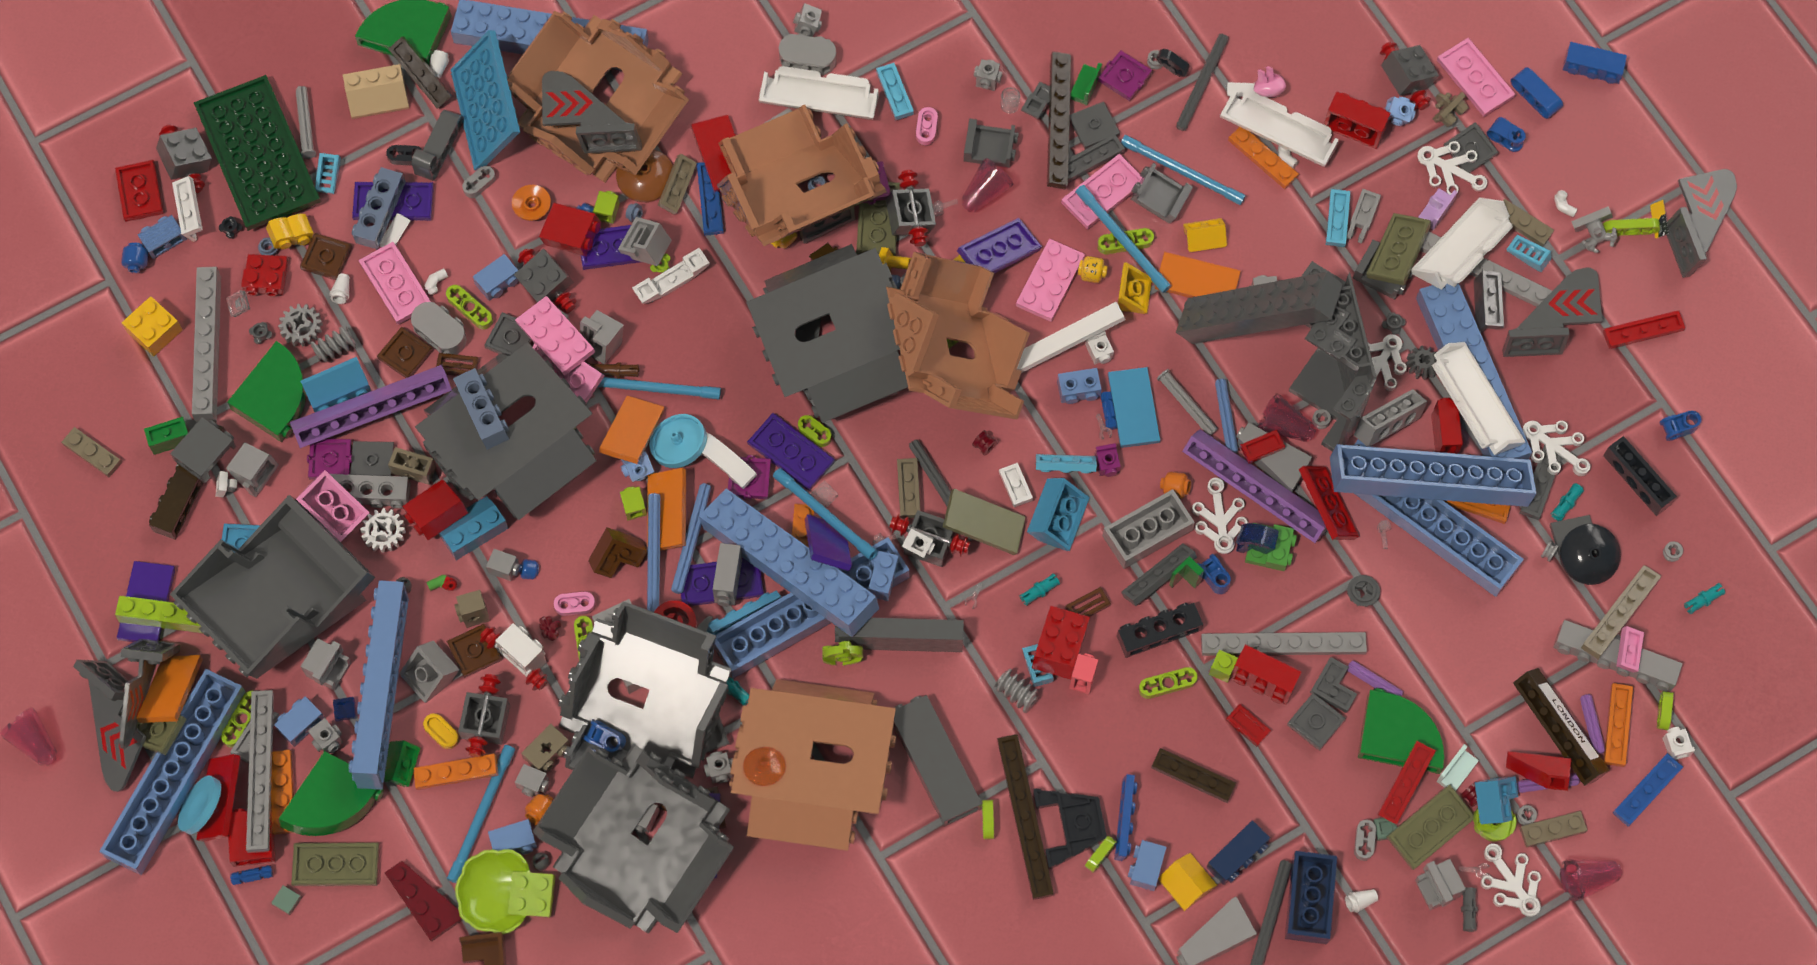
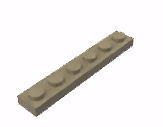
[1581,565,1661,660]

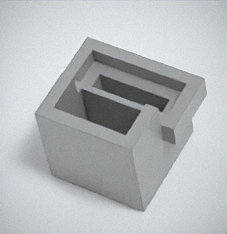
[618,217,672,266]
[580,310,624,364]
[226,442,279,497]
[300,638,351,691]
[1415,859,1466,910]

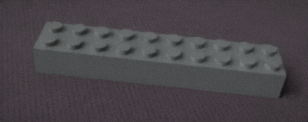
[1176,272,1343,344]

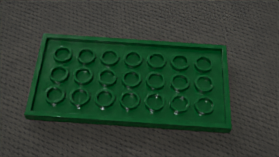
[193,75,321,231]

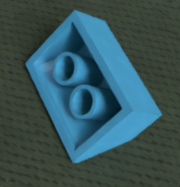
[301,357,371,412]
[1027,478,1090,551]
[439,496,508,561]

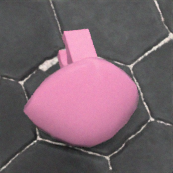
[1254,66,1286,98]

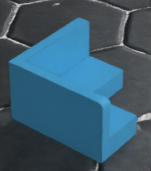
[1475,776,1518,824]

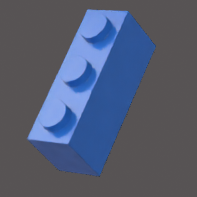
[1562,41,1627,84]

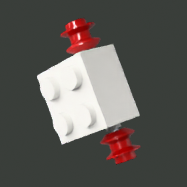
[480,623,548,691]

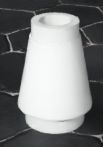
[430,50,450,79]
[330,274,350,304]
[1345,889,1378,913]

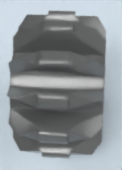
[1406,346,1437,380]

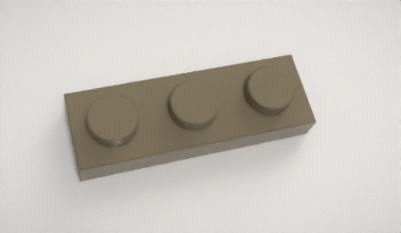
[658,154,697,215]
[1503,199,1554,247]
[61,427,122,477]
[897,458,920,518]
[1520,811,1587,848]

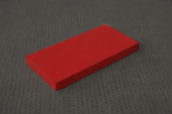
[691,114,736,193]
[1299,466,1359,540]
[196,754,241,842]

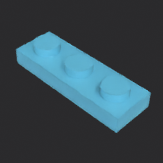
[876,63,914,120]
[1325,189,1351,247]
[1035,454,1097,473]

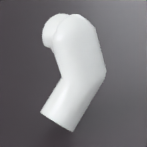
[1278,146,1299,169]
[1554,190,1577,217]
[425,268,448,295]

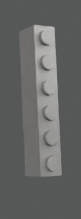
[1553,620,1683,691]

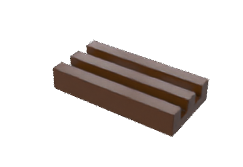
[436,353,479,376]
[1065,587,1111,617]

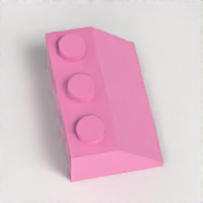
[296,470,370,542]

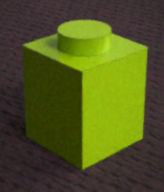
[593,191,620,224]
[620,487,647,521]
[1209,650,1238,683]

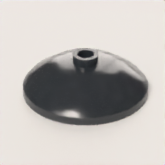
[1560,524,1621,585]

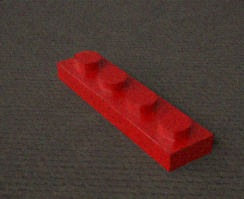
[1603,310,1686,349]
[1377,741,1436,825]

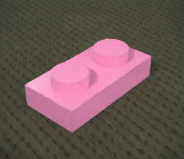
[1616,626,1644,673]

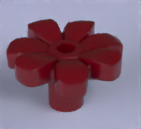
[539,616,561,641]

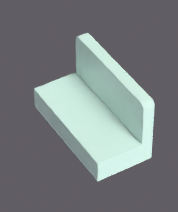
[1436,744,1479,791]

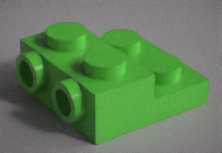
[1245,523,1297,571]

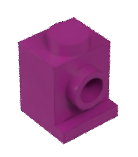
[1095,443,1121,477]

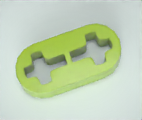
[798,415,831,447]
[1657,691,1673,730]
[982,800,994,839]
[1085,835,1117,873]

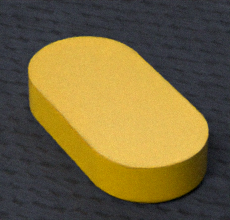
[423,713,459,749]

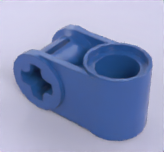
[1487,117,1526,152]
[1659,410,1701,441]
[1197,554,1231,595]
[583,719,626,752]

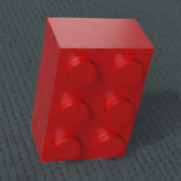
[1324,91,1391,149]
[1032,605,1090,680]
[1230,644,1301,705]

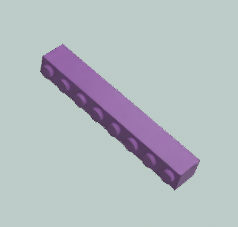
[290,365,452,448]
[1182,429,1327,543]

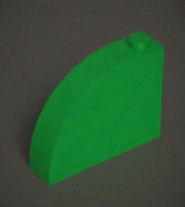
[355,0,452,66]
[227,341,306,443]
[1357,689,1444,774]
[279,751,384,836]

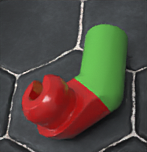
[426,575,457,591]

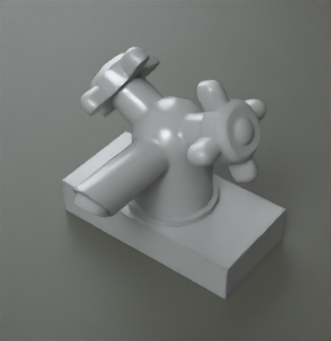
[1571,206,1617,253]

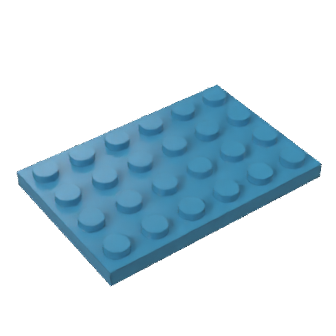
[450,30,520,170]

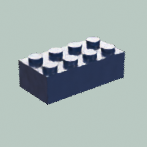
[1285,851,1337,944]

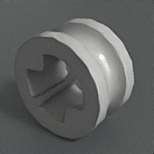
[1147,50,1163,70]
[1312,409,1331,429]
[1541,541,1558,562]
[1663,541,1683,562]
[1516,805,1537,826]

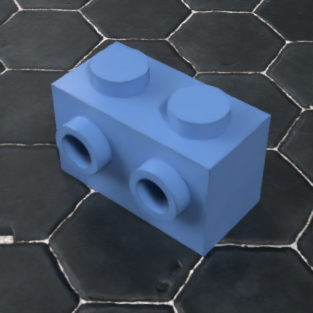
[1057,368,1102,404]

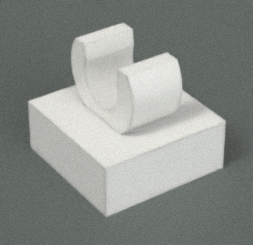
[215,471,237,497]

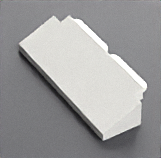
[759,66,879,120]
[1220,90,1339,167]
[1411,198,1513,290]
[1432,342,1525,455]

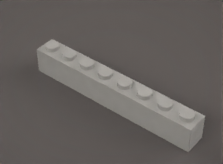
[192,267,221,423]

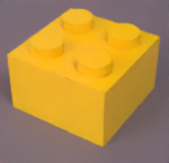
[121,296,183,357]

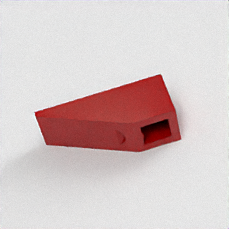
[1506,751,1571,791]

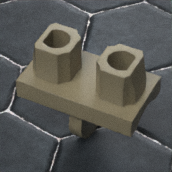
[1432,92,1469,127]

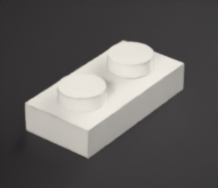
[999,463,1033,507]

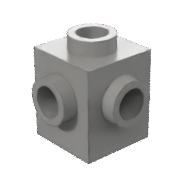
[793,3,822,37]
[974,59,1003,91]
[308,718,343,753]
[704,752,733,784]

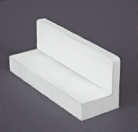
[172,176,203,242]

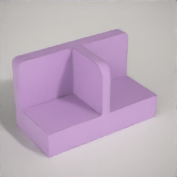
[1418,188,1458,230]

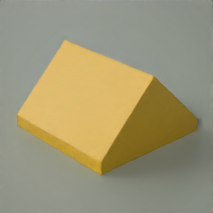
[1117,262,1152,314]
[1158,853,1217,912]

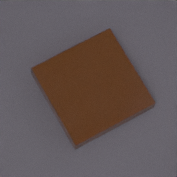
[300,233,352,280]
[377,327,433,378]
[447,624,502,678]

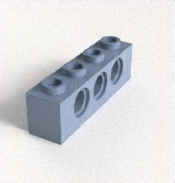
[352,167,406,250]
[453,368,509,450]

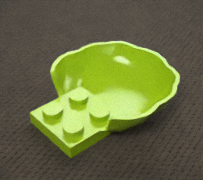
[455,849,555,934]

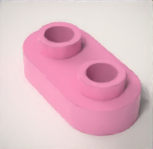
[916,107,938,145]
[554,592,595,616]

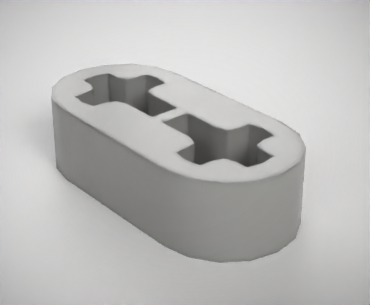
[462,166,495,198]
[1354,820,1376,861]

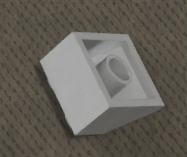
[399,640,460,703]

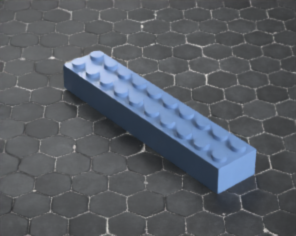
[451,0,649,71]
[1416,283,1532,459]
[1353,439,1524,597]
[1330,444,1537,507]
[699,489,879,637]
[714,537,910,679]
[349,581,409,790]
[99,669,246,875]

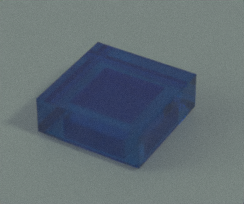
[333,697,357,721]

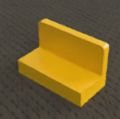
[1183,218,1227,252]

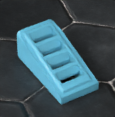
[315,153,341,194]
[1507,235,1552,272]
[1022,644,1054,687]

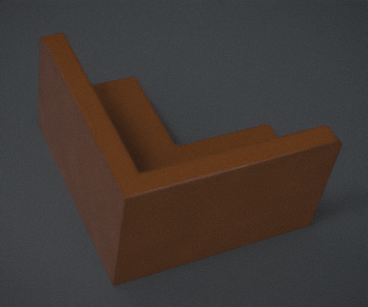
[588,527,647,578]
[459,932,507,965]

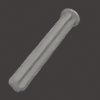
[296,86,316,159]
[1157,369,1217,436]

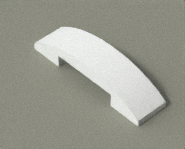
[632,248,710,304]
[701,432,757,489]

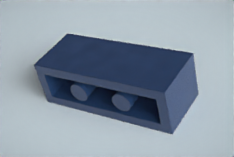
[1206,820,1270,885]

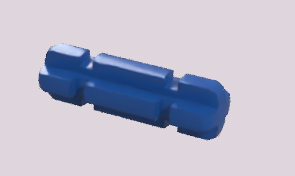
[1101,392,1117,430]
[230,865,273,885]

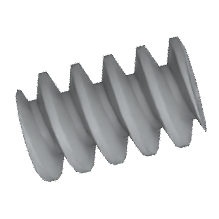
[310,326,356,362]
[994,668,1039,713]

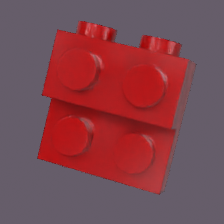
[241,254,288,297]

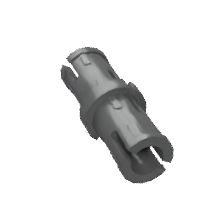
[1461,887,1478,932]

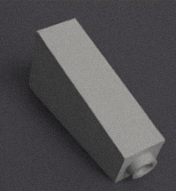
[1236,422,1312,493]
[1176,897,1257,965]

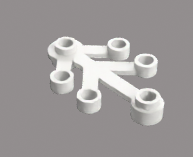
[1417,141,1487,195]
[1368,334,1407,391]
[1522,421,1590,476]
[1192,478,1248,554]
[1480,844,1541,917]

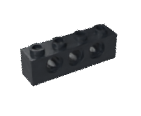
[1603,436,1677,516]
[1117,603,1203,658]

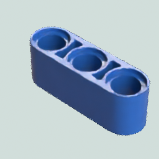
[1511,67,1563,119]

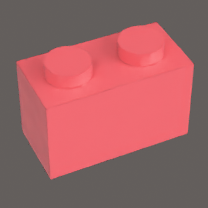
[1069,653,1098,694]

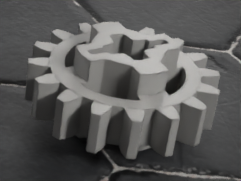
[278,304,323,347]

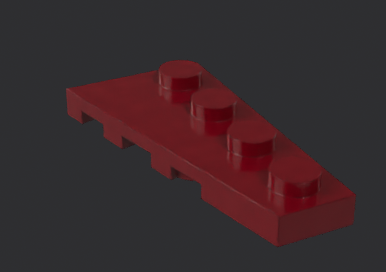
[384,861,463,942]

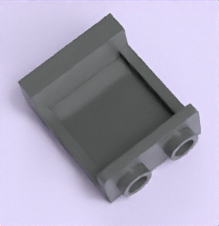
[964,118,1018,168]
[1131,163,1193,224]
[1353,239,1414,300]
[170,418,236,483]

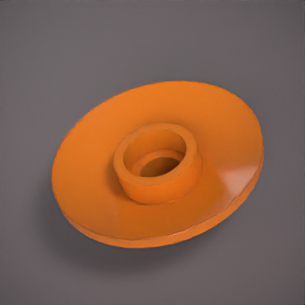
[512,185,551,221]

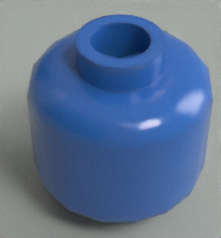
[121,243,149,273]

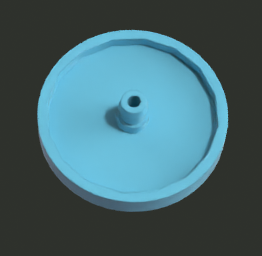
[650,414,707,468]
[178,775,221,835]

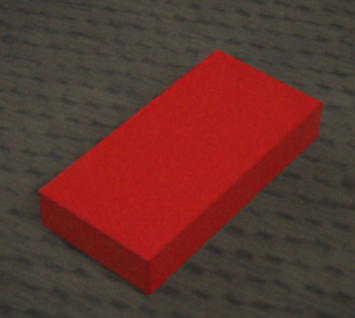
[1240,429,1286,464]
[1226,704,1271,747]

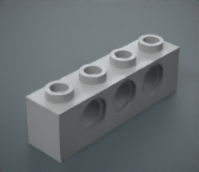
[1354,389,1427,447]
[330,474,411,509]

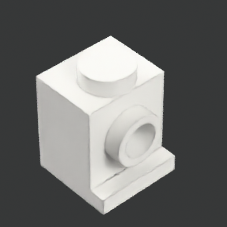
[1085,331,1114,365]
[902,526,935,558]
[1662,727,1695,760]

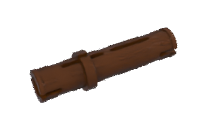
[589,362,639,378]

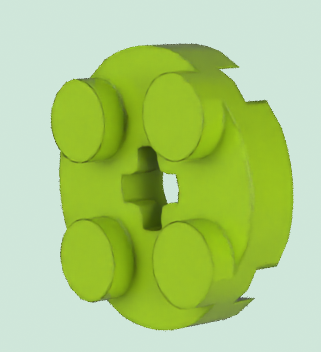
[822,641,863,665]
[1473,807,1516,842]

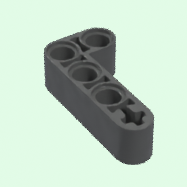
[412,109,463,181]

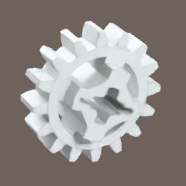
[360,508,406,553]

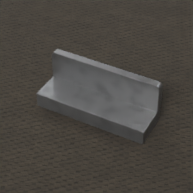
[1474,271,1504,333]

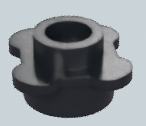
[219,216,242,239]

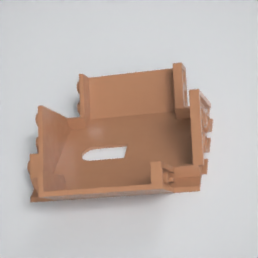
[507,11,689,183]
[717,104,887,246]
[886,252,1030,420]
[729,679,896,851]

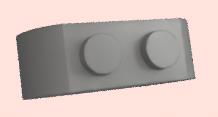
[779,33,836,75]
[411,302,467,355]

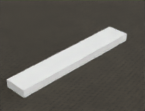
[1017,302,1126,373]

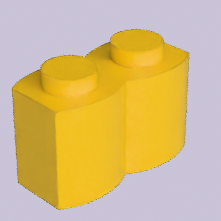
[266,214,314,249]

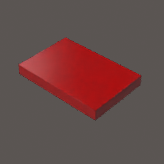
[115,160,164,222]

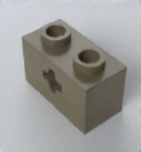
[388,447,436,485]
[454,590,490,628]
[521,724,570,772]

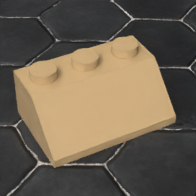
[343,64,409,119]

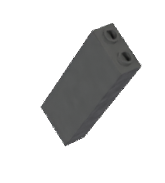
[835,618,964,652]
[893,695,982,827]

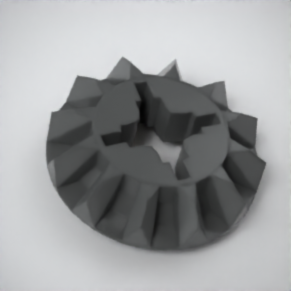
[1347,575,1380,607]

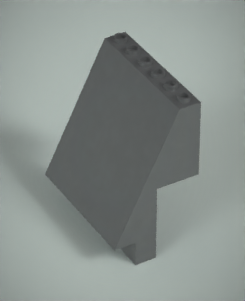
[170,495,376,679]

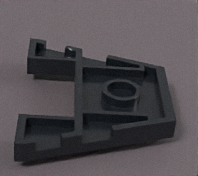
[1033,788,1107,869]

